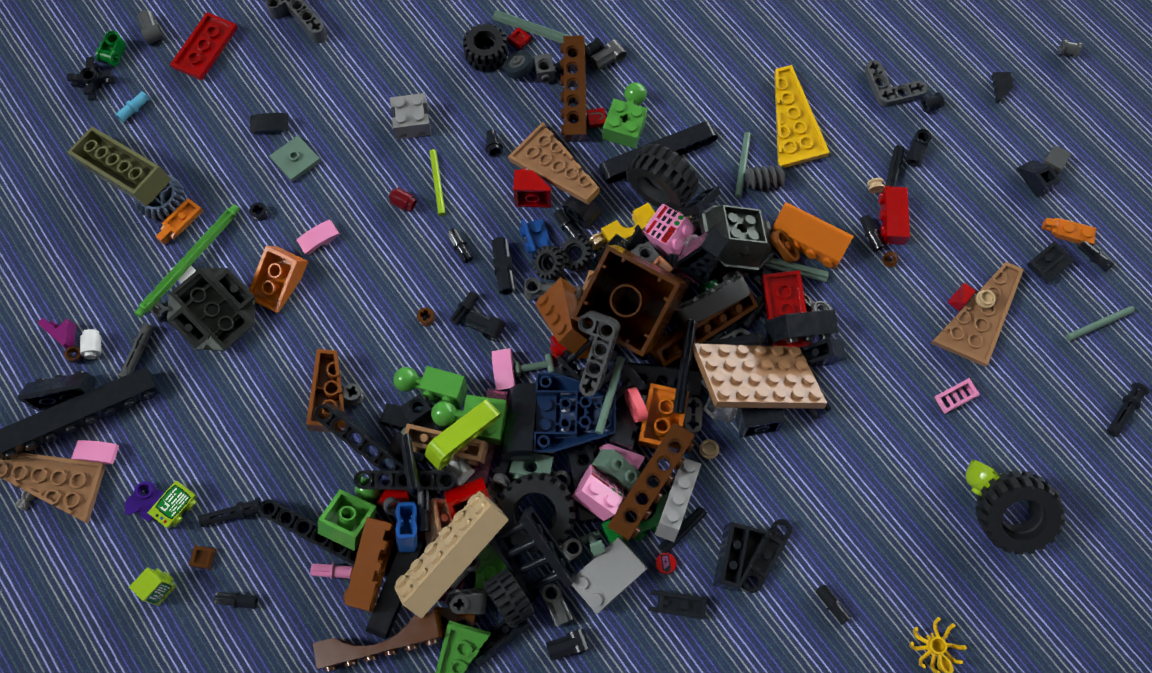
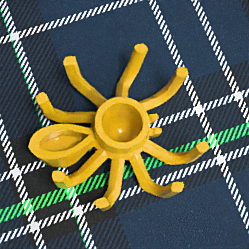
[909,617,967,673]

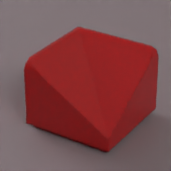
[948,283,976,311]

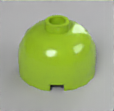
[965,459,1001,496]

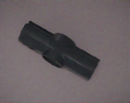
[492,237,515,295]

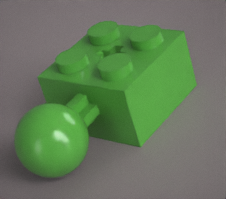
[602,82,648,149]
[393,366,468,410]
[431,395,508,445]
[318,477,381,551]

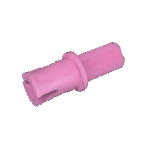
[310,563,353,580]

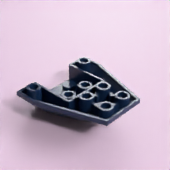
[533,373,616,453]

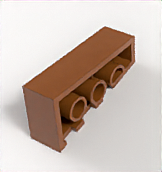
[535,277,588,354]
[306,349,346,432]
[343,517,396,613]

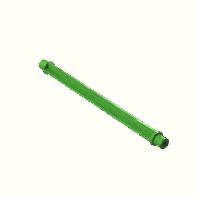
[134,204,240,318]

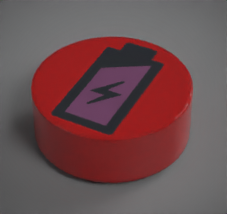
[655,553,676,575]

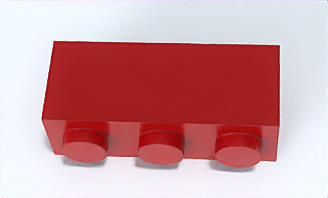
[878,186,910,245]

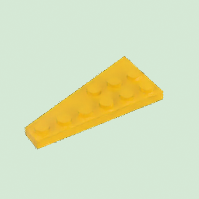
[774,65,830,168]

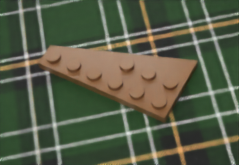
[508,122,600,205]
[931,262,1024,367]
[0,453,106,524]

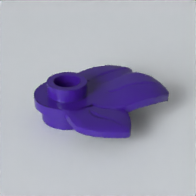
[125,481,164,522]

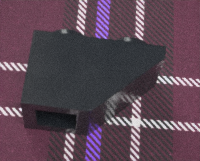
[1016,160,1061,198]

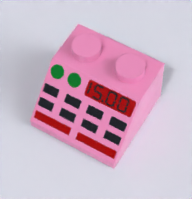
[642,204,697,257]
[572,464,624,521]

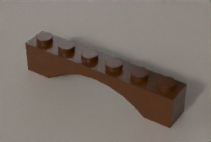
[313,611,445,673]

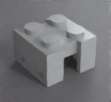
[390,93,432,139]

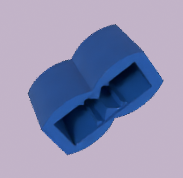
[396,502,417,552]

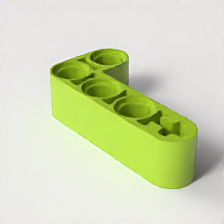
[425,399,501,471]

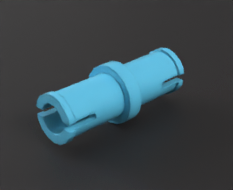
[115,91,150,123]

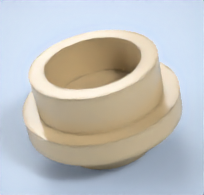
[976,290,996,309]
[699,439,719,459]

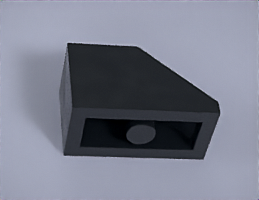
[800,337,846,367]

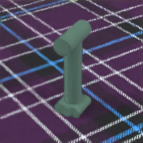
[514,353,555,377]
[579,530,606,557]

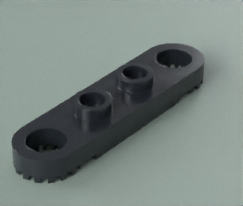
[741,519,792,593]

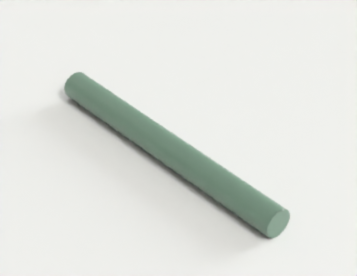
[735,132,751,198]
[1065,306,1135,341]
[595,356,625,434]

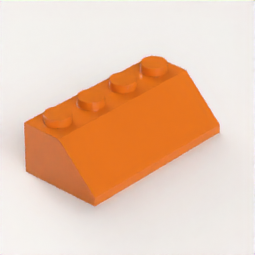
[771,202,854,269]

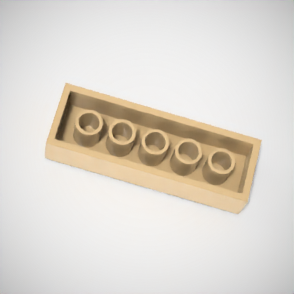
[394,491,509,619]

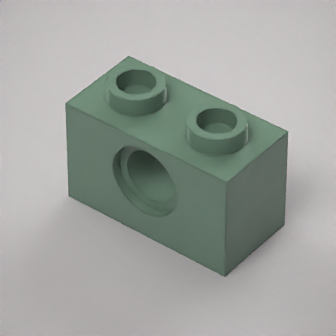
[592,449,641,490]
[509,453,554,480]

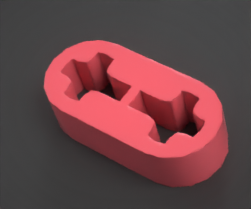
[624,387,648,423]

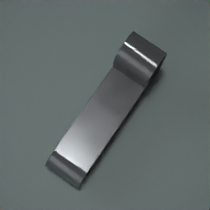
[265,0,327,43]
[675,271,750,327]
[578,311,620,397]

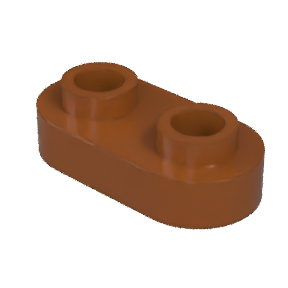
[770,229,800,263]

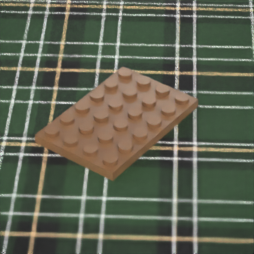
[693,344,827,409]

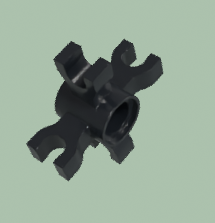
[67,57,115,101]

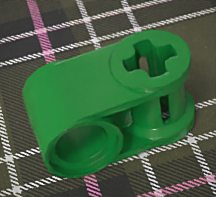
[95,31,127,66]

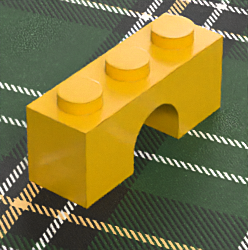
[601,203,655,245]

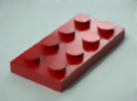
[170,12,238,81]
[761,270,812,347]

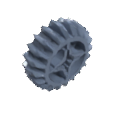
[134,175,186,222]

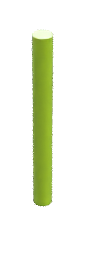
[429,149,446,216]

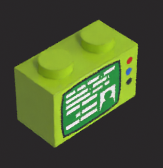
[147,480,198,529]
[128,567,177,606]

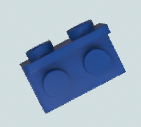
[519,218,552,259]

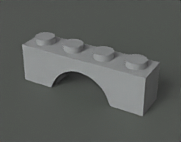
[655,457,701,542]

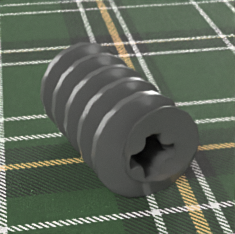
[746,165,785,190]

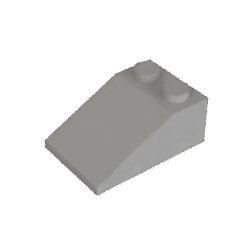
[572,537,647,614]

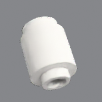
[80,329,101,359]

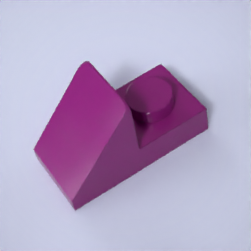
[37,318,76,349]

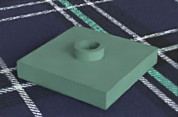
[269,135,321,182]

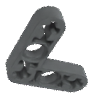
[864,60,928,107]

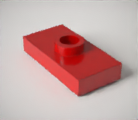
[550,335,568,361]

